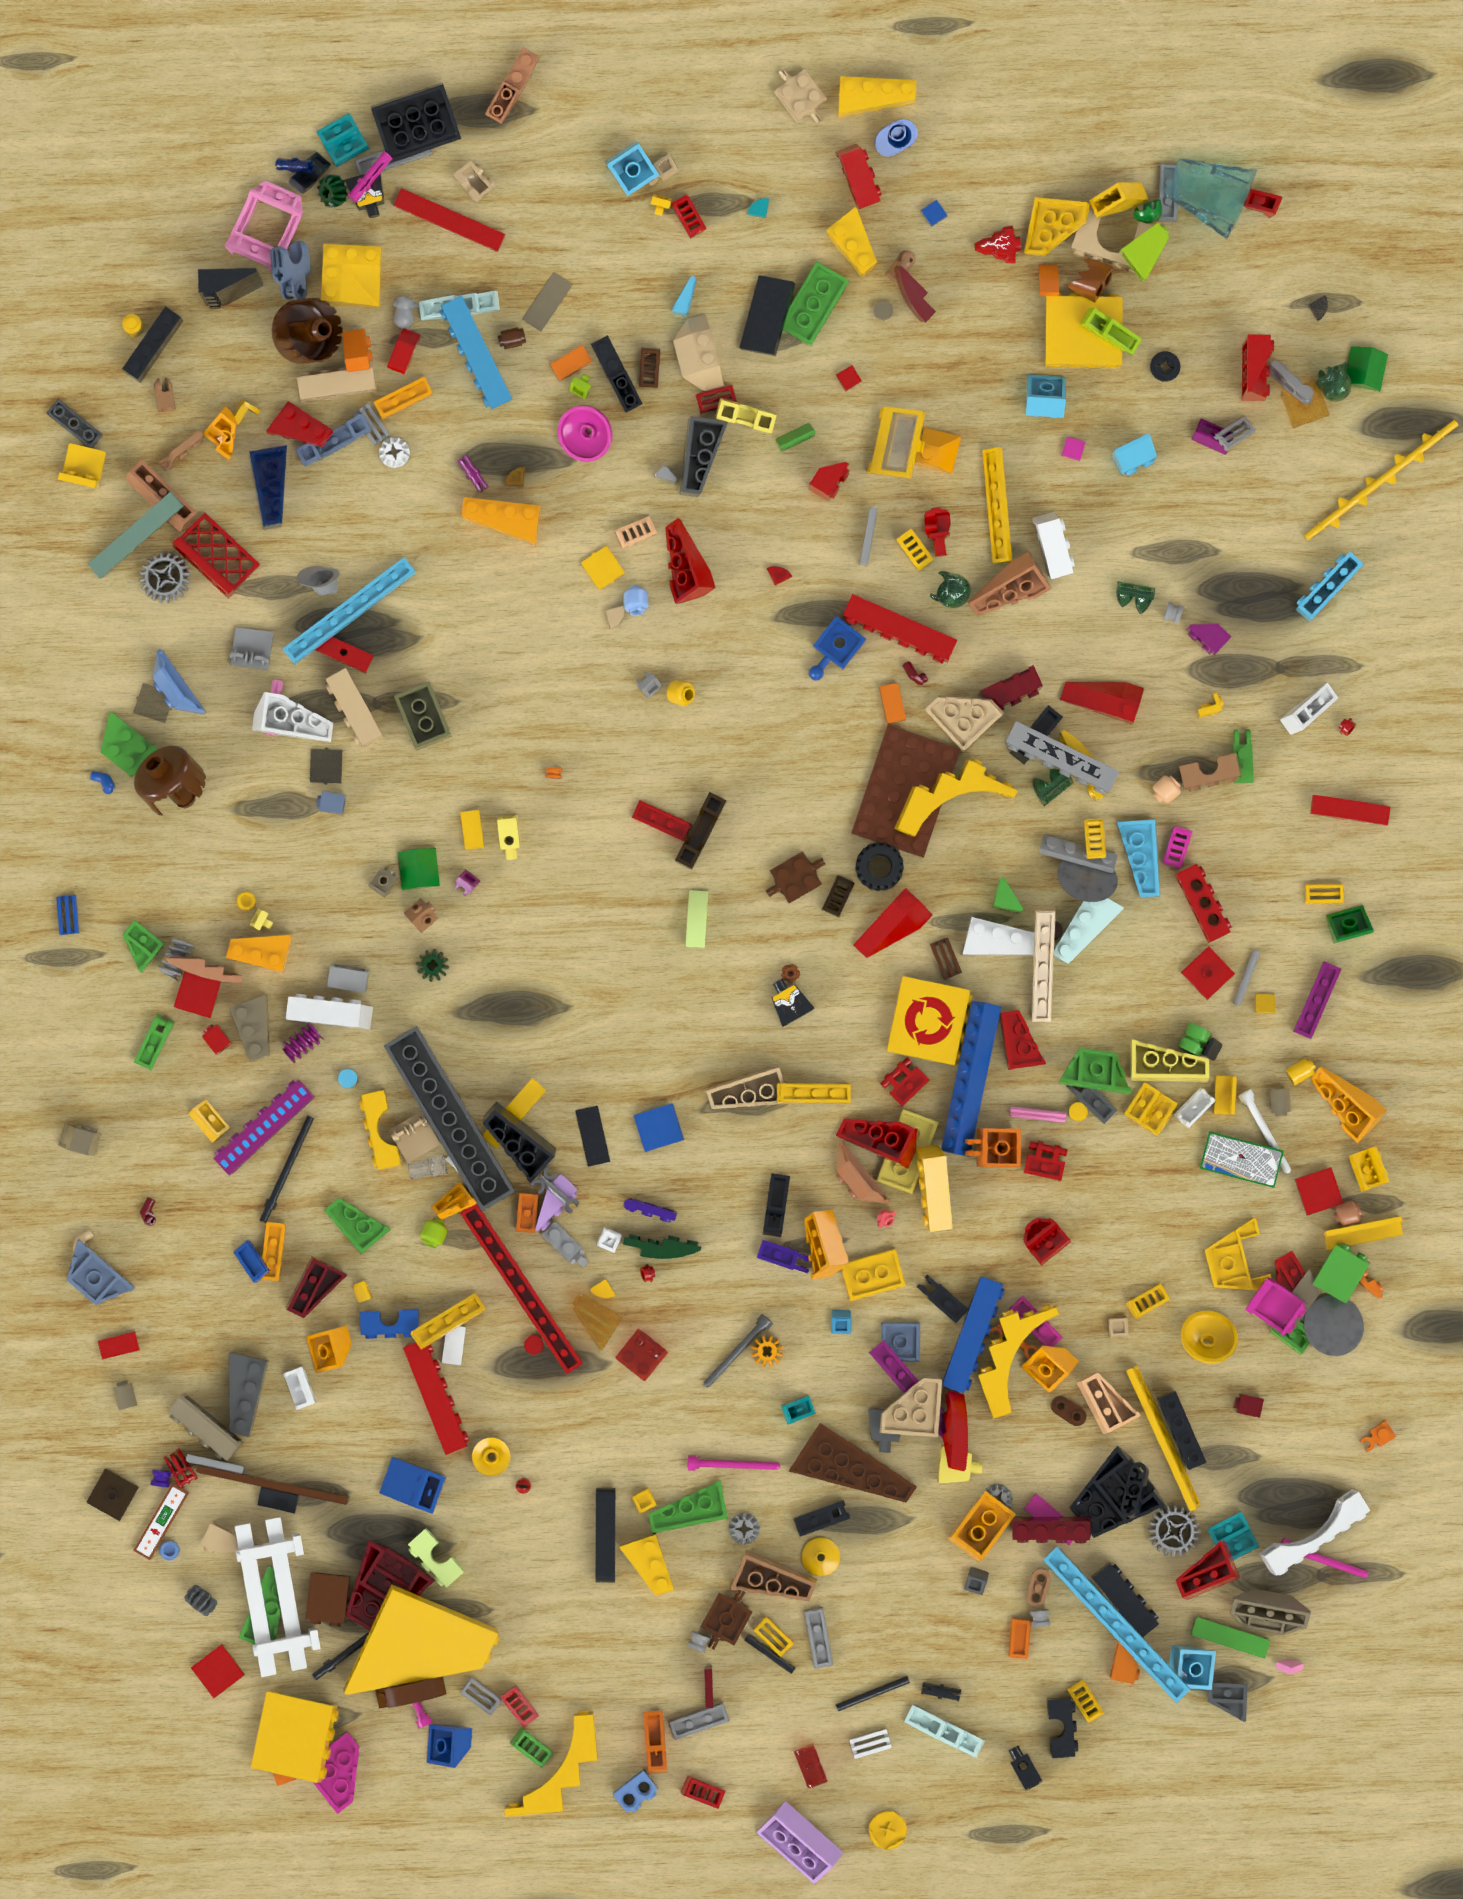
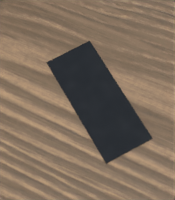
[576,1106,610,1167]

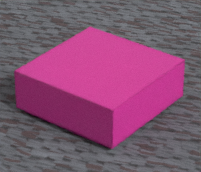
[1062,437,1086,461]

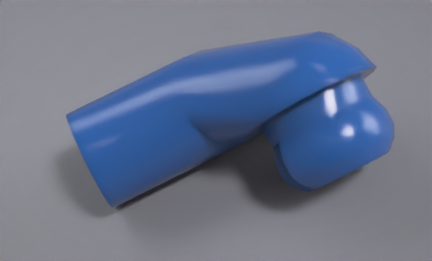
[90,771,115,794]

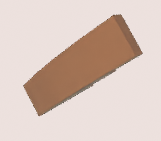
[163,956,242,983]

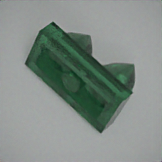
[1116,581,1155,614]
[1033,769,1074,806]

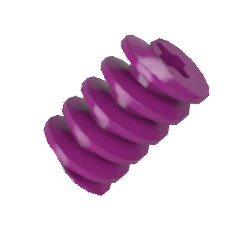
[282,1022,324,1063]

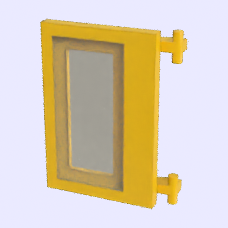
[867,406,925,479]

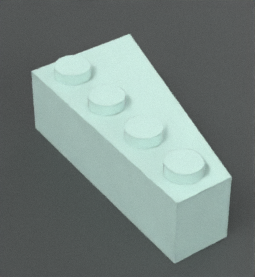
[1054,898,1124,965]

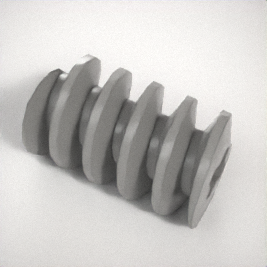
[158,938,195,981]

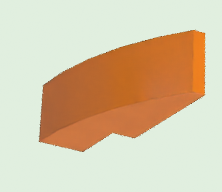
[643,1710,668,1774]

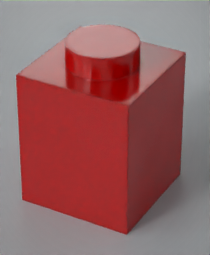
[202,1024,233,1055]

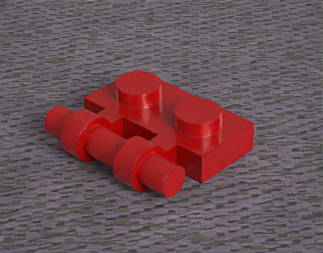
[880,1057,930,1107]
[1023,1141,1068,1181]

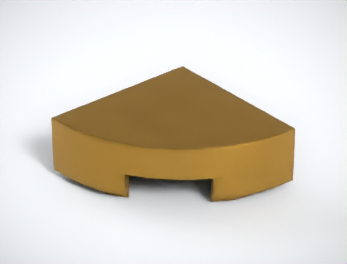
[504,467,525,487]

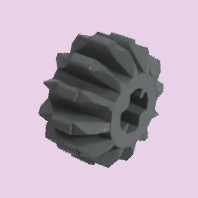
[184,1585,217,1616]

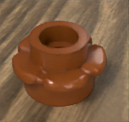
[781,964,800,983]

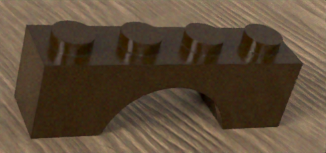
[675,792,727,870]

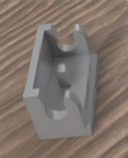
[327,963,370,993]

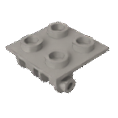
[230,627,274,670]

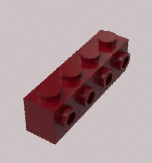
[1012,1516,1091,1544]

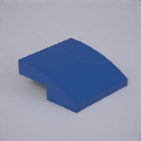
[634,1103,684,1152]

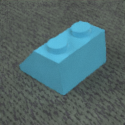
[605,141,659,196]
[1026,374,1066,418]
[1111,433,1157,476]
[1169,1645,1216,1690]

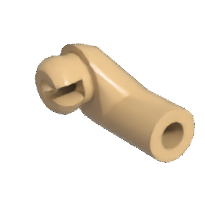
[73,1228,94,1252]

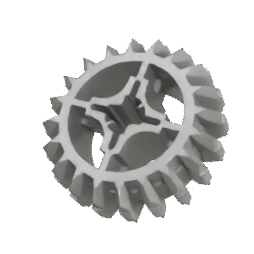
[139,552,191,603]
[1148,1504,1200,1557]

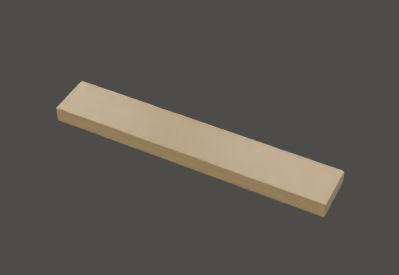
[1031,909,1055,1022]

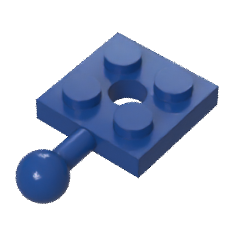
[809,616,866,681]

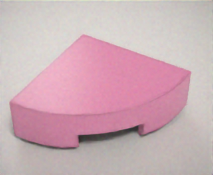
[1276,1660,1304,1675]

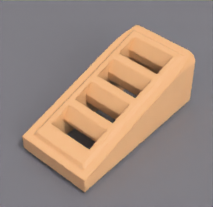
[615,516,658,549]

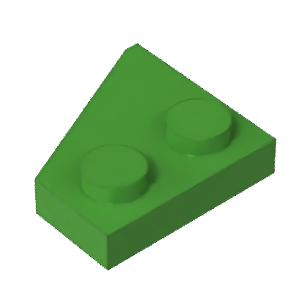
[123,920,165,973]

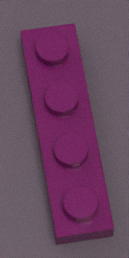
[1293,961,1341,1039]

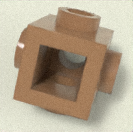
[404,898,438,933]

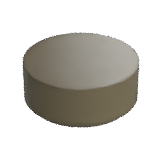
[874,301,893,321]

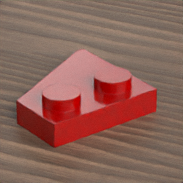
[1275,1251,1306,1292]

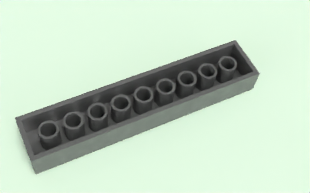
[384,1026,516,1211]

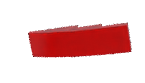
[1310,795,1391,826]
[942,1391,968,1471]

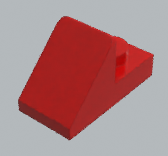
[1243,189,1283,218]

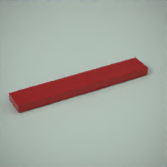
[393,188,506,252]

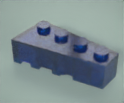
[249,445,287,530]

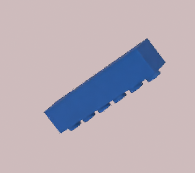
[942,1276,1005,1393]

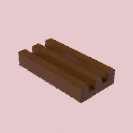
[930,937,962,980]

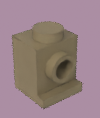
[368,867,398,898]

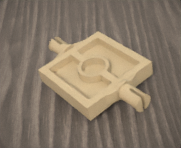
[774,68,827,124]

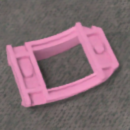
[225,181,303,271]

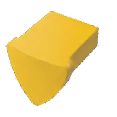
[233,399,261,425]

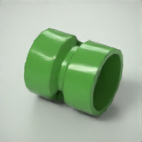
[1177,1022,1212,1057]

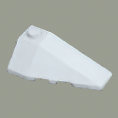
[252,692,333,742]

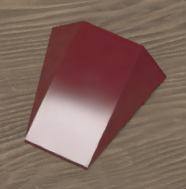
[345,1540,435,1631]

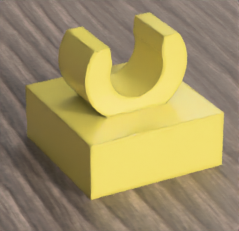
[249,908,273,931]

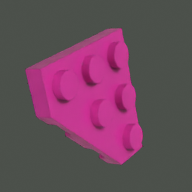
[313,1731,360,1814]

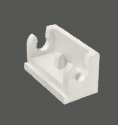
[1174,1087,1216,1128]
[283,1366,317,1410]

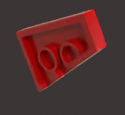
[999,1010,1046,1070]

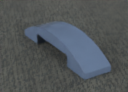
[295,413,371,467]

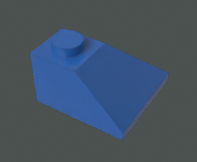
[427,1724,472,1768]

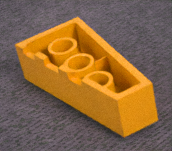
[461,497,540,546]

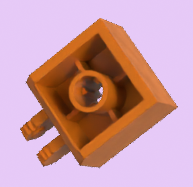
[965,1128,1021,1167]

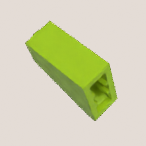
[1120,222,1169,283]

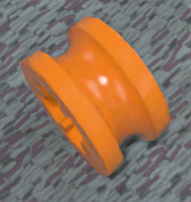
[545,768,563,779]

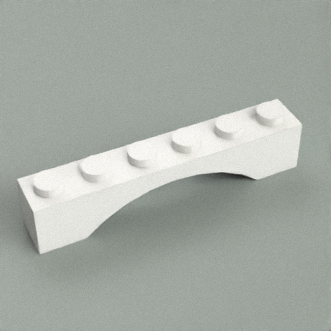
[1259,1489,1370,1576]

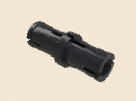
[921,1682,961,1702]

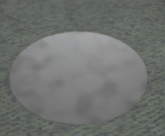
[1058,860,1118,902]
[1304,1295,1364,1356]

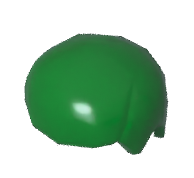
[1133,200,1162,224]

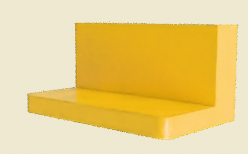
[1213,1075,1237,1115]

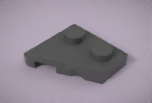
[1207,1682,1248,1722]

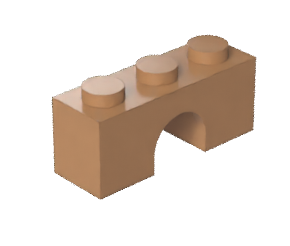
[1179,753,1242,792]

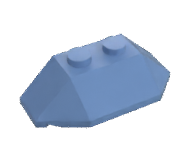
[153,649,207,715]

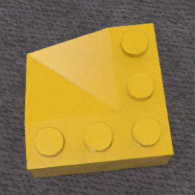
[321,244,382,307]

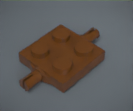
[766,851,826,903]
[700,1590,753,1650]

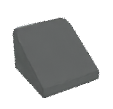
[964,1567,989,1595]

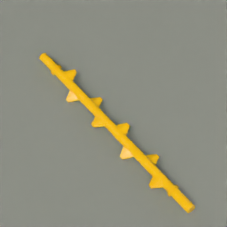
[1303,420,1459,541]

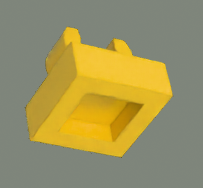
[651,194,673,216]

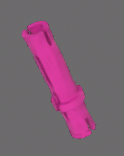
[348,151,393,203]

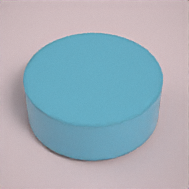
[338,1069,358,1088]

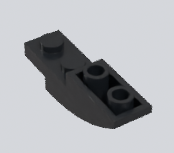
[591,335,643,412]

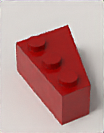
[835,144,882,209]
[1176,1540,1240,1600]

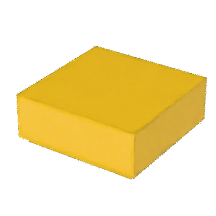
[631,1488,657,1514]

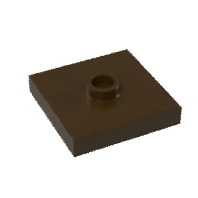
[86,1468,139,1521]

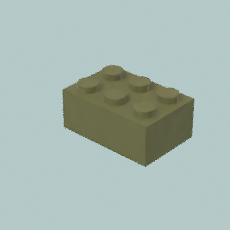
[394,682,452,751]

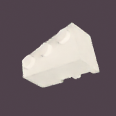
[1032,512,1075,579]

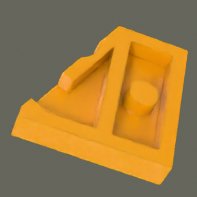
[431,1182,477,1220]

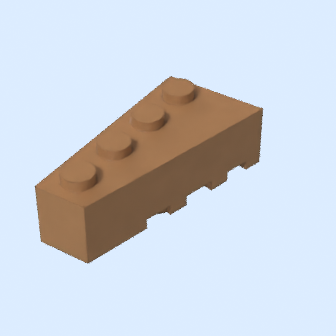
[730,1550,817,1601]

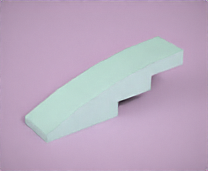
[419,291,500,321]
[904,1705,985,1758]

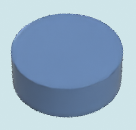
[160,1541,180,1560]

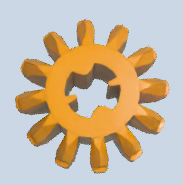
[751,1335,783,1367]

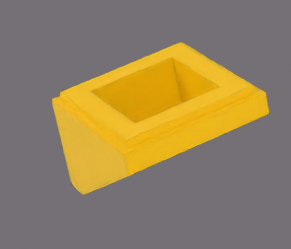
[1255,994,1275,1014]
[353,1281,372,1303]

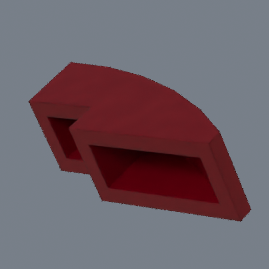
[894,265,936,323]

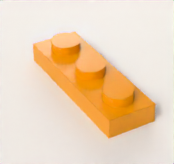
[374,376,433,420]
[261,1222,286,1281]

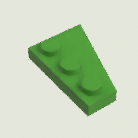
[324,1198,391,1254]

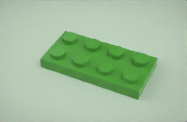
[783,261,849,347]

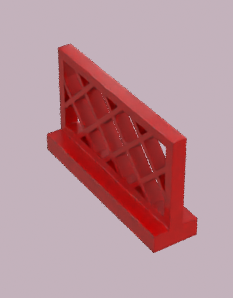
[173,512,260,599]

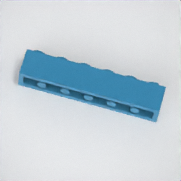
[439,295,512,409]

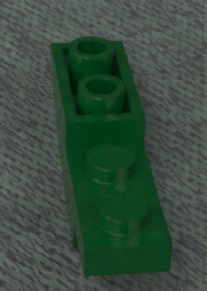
[623,1234,701,1259]

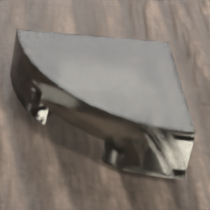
[1308,295,1328,322]

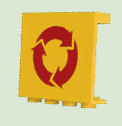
[886,976,973,1066]

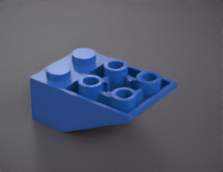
[379,1457,447,1514]

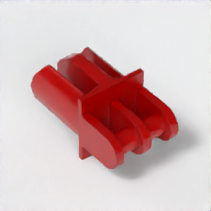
[163,1448,198,1489]

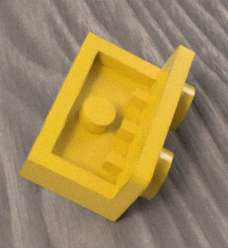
[1348,1146,1389,1192]

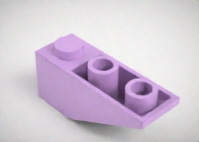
[535,1174,578,1231]

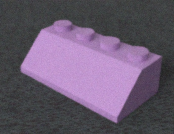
[756,1801,843,1884]

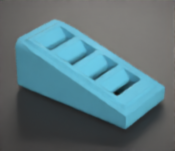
[672,276,696,317]

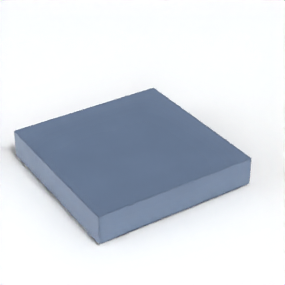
[881,1322,920,1362]

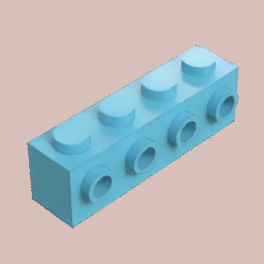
[1295,552,1364,622]

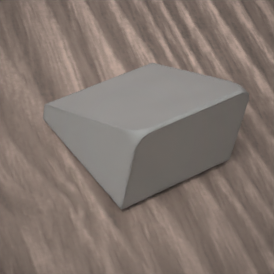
[654,465,678,484]

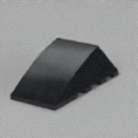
[1069,1445,1166,1538]

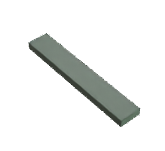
[88,491,184,579]

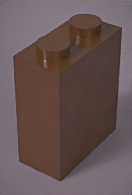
[305,1572,351,1627]

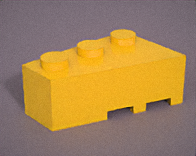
[826,207,877,278]

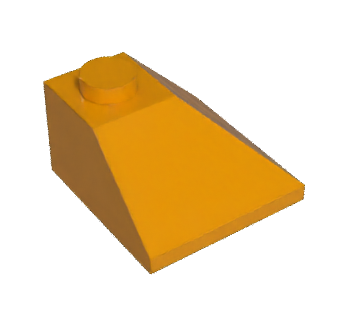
[915,427,961,474]
[306,1325,352,1373]
[1021,1346,1079,1393]

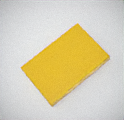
[841,1249,906,1301]

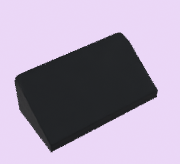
[257,1487,299,1514]

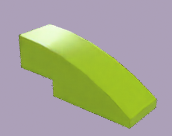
[1080,308,1142,355]

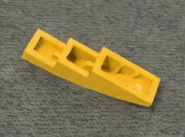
[483,1078,547,1148]

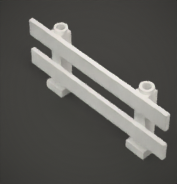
[235,1517,321,1677]

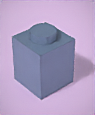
[316,791,346,815]

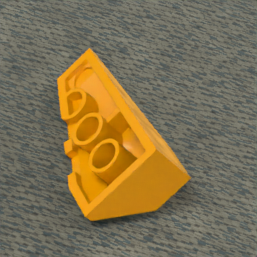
[1311,1066,1388,1143]

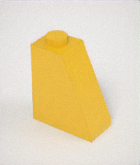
[1089,182,1149,218]

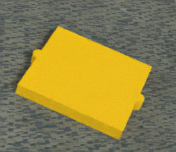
[581,545,625,591]

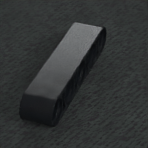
[595,1488,616,1583]

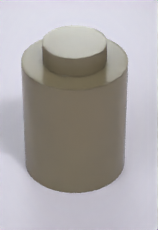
[1270,1089,1291,1116]
[113,1380,137,1410]

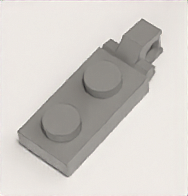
[542,1221,589,1268]

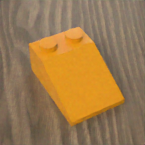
[947,1491,1016,1562]

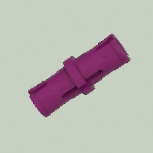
[457,455,489,493]

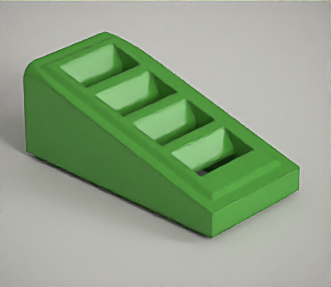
[510,1727,553,1768]

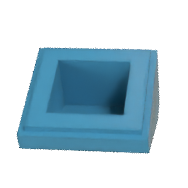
[831,1310,851,1334]

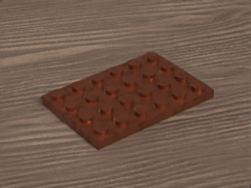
[851,725,960,858]

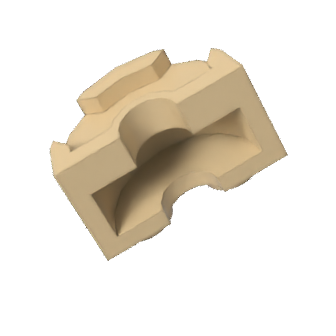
[453,161,496,203]

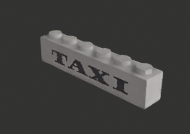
[1005,721,1119,795]

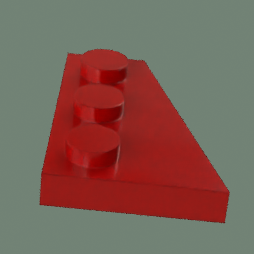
[266,401,334,447]

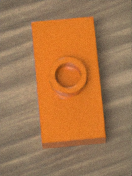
[516,1193,539,1233]

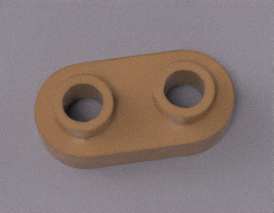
[1026,1568,1051,1607]

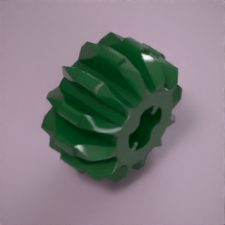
[317,175,348,207]
[416,949,449,982]

